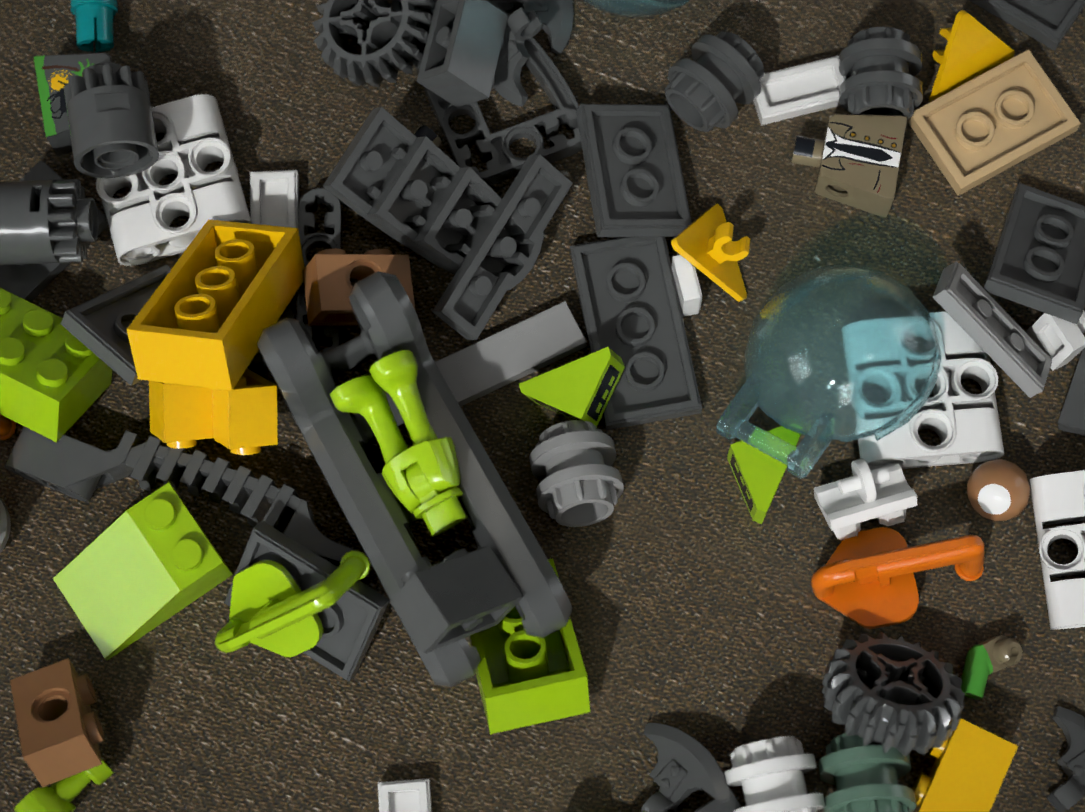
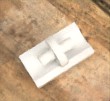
[814,458,917,540]

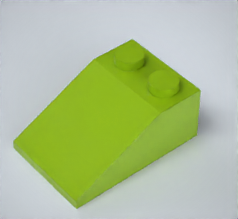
[53,482,233,661]
[468,558,590,734]

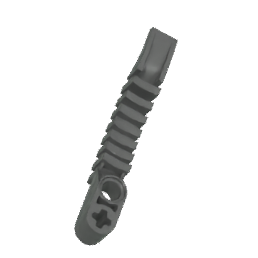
[4,426,371,567]

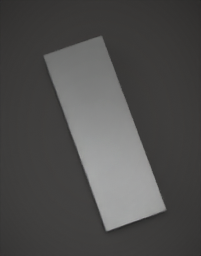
[933,261,1052,398]
[435,301,587,407]

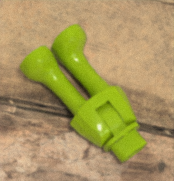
[330,350,467,536]

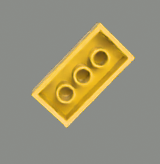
[126,219,305,391]

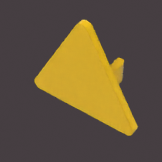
[929,10,1015,102]
[671,204,750,302]

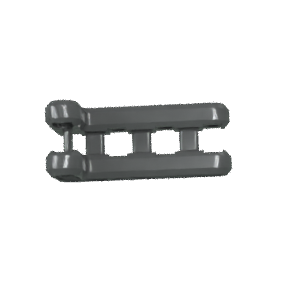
[257,271,573,688]

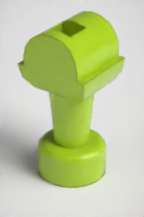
[14,759,114,812]

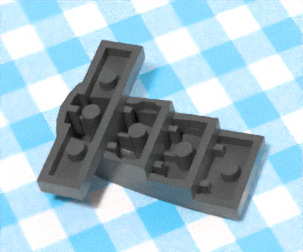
[323,107,573,340]

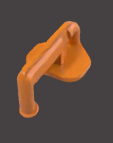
[811,527,984,629]

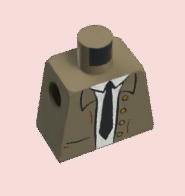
[791,114,907,218]

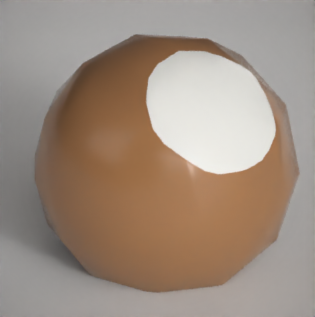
[967,459,1030,521]

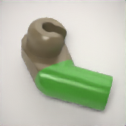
[961,635,1023,700]

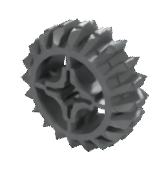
[312,0,435,88]
[822,632,965,757]

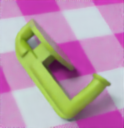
[215,550,370,658]

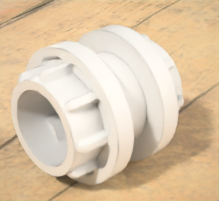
[724,736,826,812]

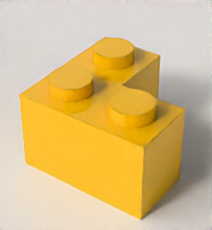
[149,368,278,455]

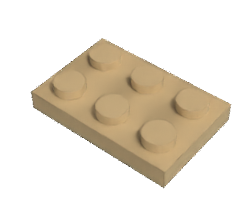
[907,49,1081,196]

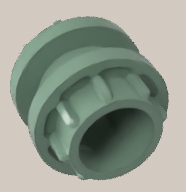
[818,733,916,812]

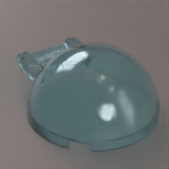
[716,264,941,479]

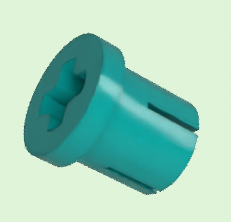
[70,0,118,52]

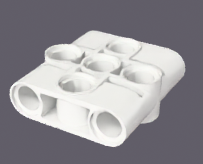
[96,94,252,266]
[843,311,1004,470]
[1029,470,1085,630]

